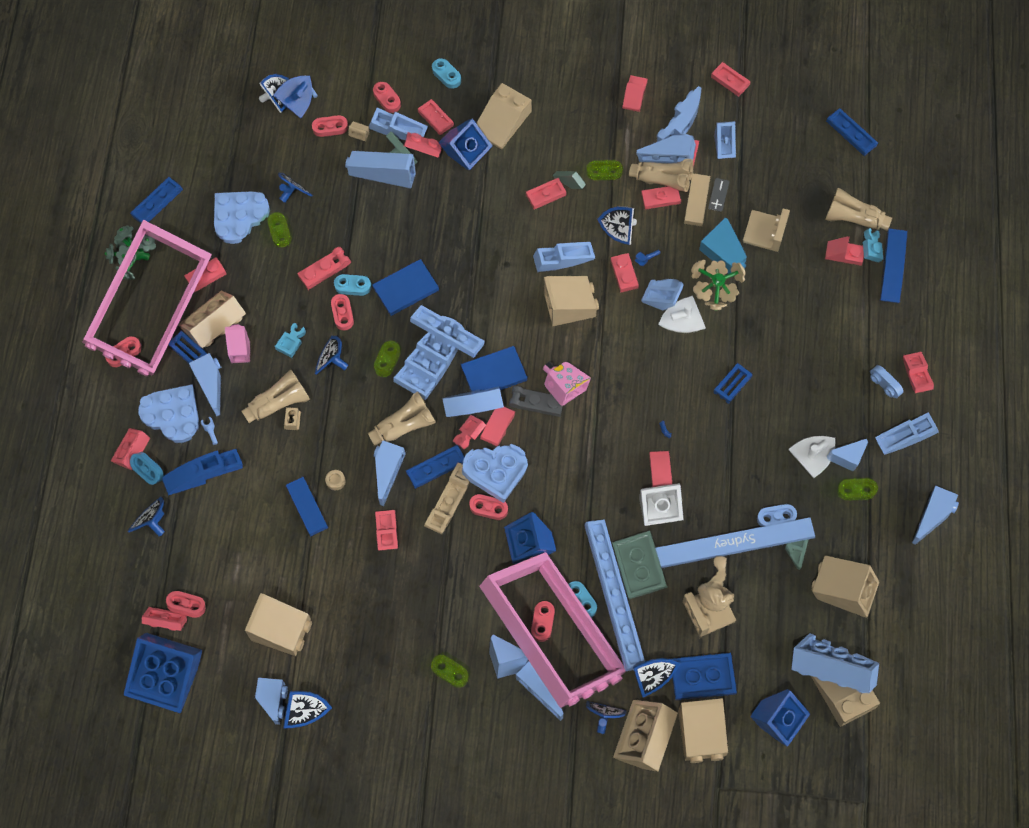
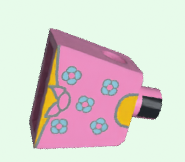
[543,361,591,406]

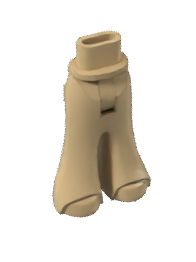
[629,159,693,192]
[825,188,892,230]
[242,370,310,423]
[368,392,436,446]

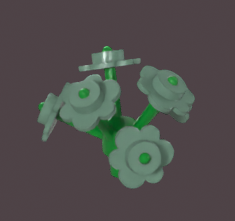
[104,225,156,280]

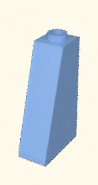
[345,151,416,188]

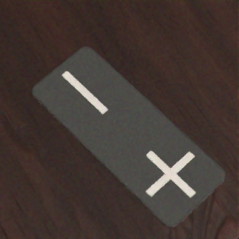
[708,178,729,211]

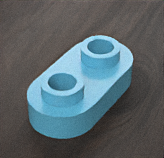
[432,59,461,88]
[334,274,371,296]
[568,581,597,618]

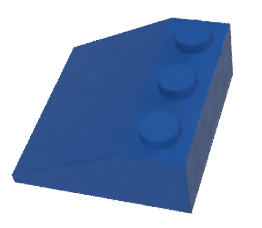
[124,633,202,713]

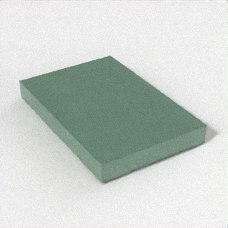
[612,531,667,599]

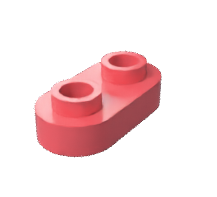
[373,82,401,113]
[312,115,348,137]
[331,294,354,330]
[105,337,142,367]
[469,494,508,520]
[166,591,206,618]
[531,601,555,642]

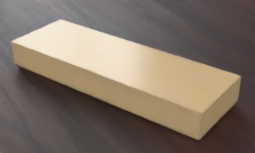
[684,174,710,226]

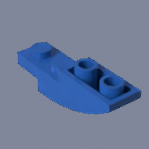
[162,449,243,496]

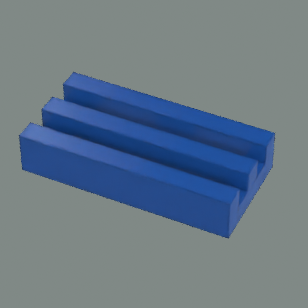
[168,331,207,364]
[714,363,753,404]

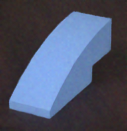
[369,108,428,140]
[533,242,595,272]
[442,386,504,417]
[875,412,939,455]

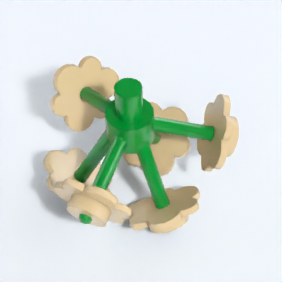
[691,260,745,311]

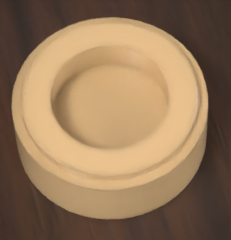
[325,470,345,490]

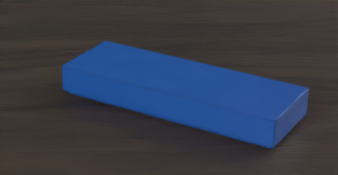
[826,108,878,156]
[130,177,183,223]
[406,445,465,489]
[286,477,328,537]

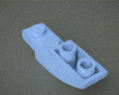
[657,86,701,142]

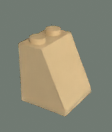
[544,276,599,326]
[812,556,879,618]
[245,593,312,656]
[678,698,728,763]

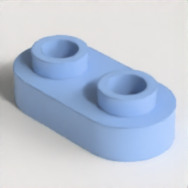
[870,365,903,398]
[757,504,797,527]

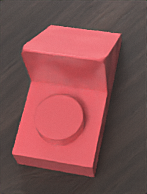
[623,75,648,112]
[825,236,864,266]

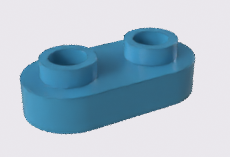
[130,452,163,485]

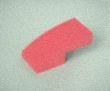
[903,352,934,393]
[480,407,515,446]
[649,451,672,487]
[375,510,398,551]

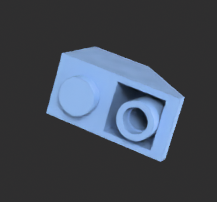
[255,678,288,725]

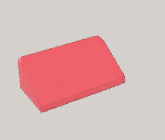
[111,428,150,470]

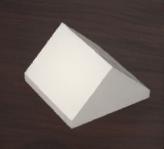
[639,483,683,526]

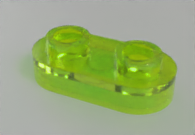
[586,160,623,180]
[267,212,291,247]
[374,341,400,377]
[838,478,878,500]
[431,655,469,688]

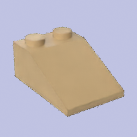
[476,83,532,150]
[811,676,880,727]

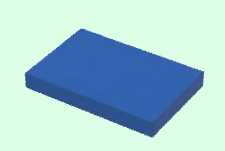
[372,259,439,316]
[461,346,527,391]
[672,653,737,700]

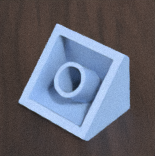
[489,635,528,679]

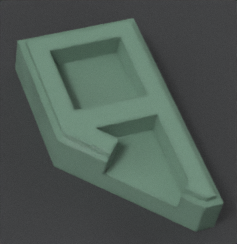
[553,171,586,189]
[785,539,809,570]

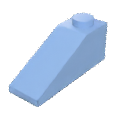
[636,134,696,163]
[189,353,221,416]
[374,441,406,506]
[912,486,959,545]
[516,661,563,721]

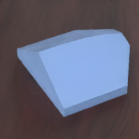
[641,279,684,310]

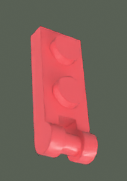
[297,247,351,290]

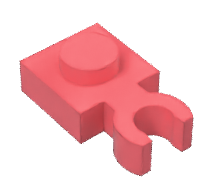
[453,415,486,449]

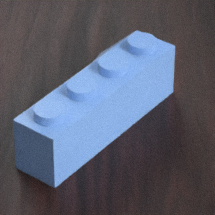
[792,633,879,693]

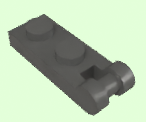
[508,386,563,417]

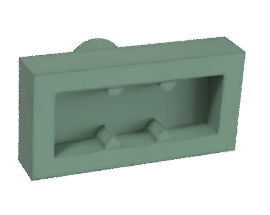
[386,132,417,164]

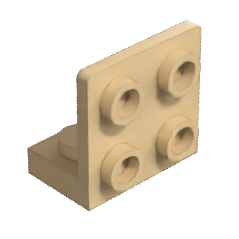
[743,208,790,252]
[683,592,736,637]

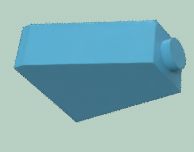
[699,218,747,274]

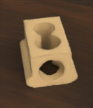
[349,121,369,142]
[284,408,301,430]

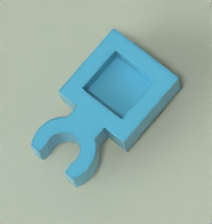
[863,228,883,262]
[275,323,306,358]

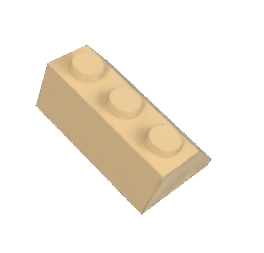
[178,290,246,348]
[613,700,678,771]

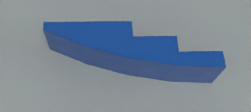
[880,229,907,303]

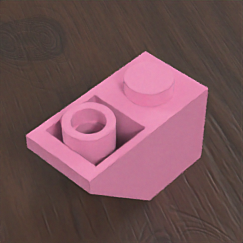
[225,325,250,363]

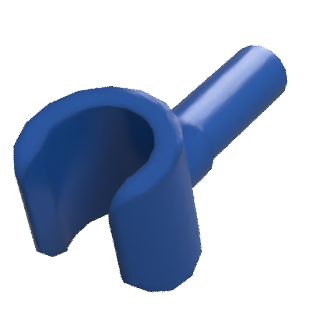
[635,250,660,266]

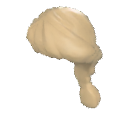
[698,556,734,612]

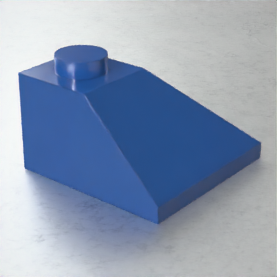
[439,119,492,170]
[504,512,556,564]
[750,689,810,747]

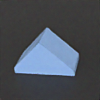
[714,121,736,159]
[827,439,868,471]

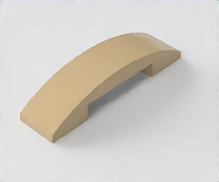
[424,463,470,534]

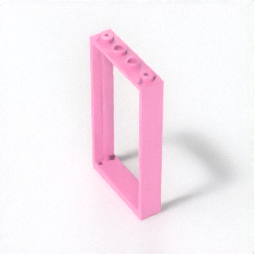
[82,220,212,376]
[479,552,626,708]

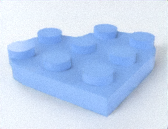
[214,192,270,244]
[139,385,199,443]
[462,444,528,503]

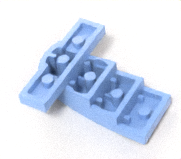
[394,305,484,400]

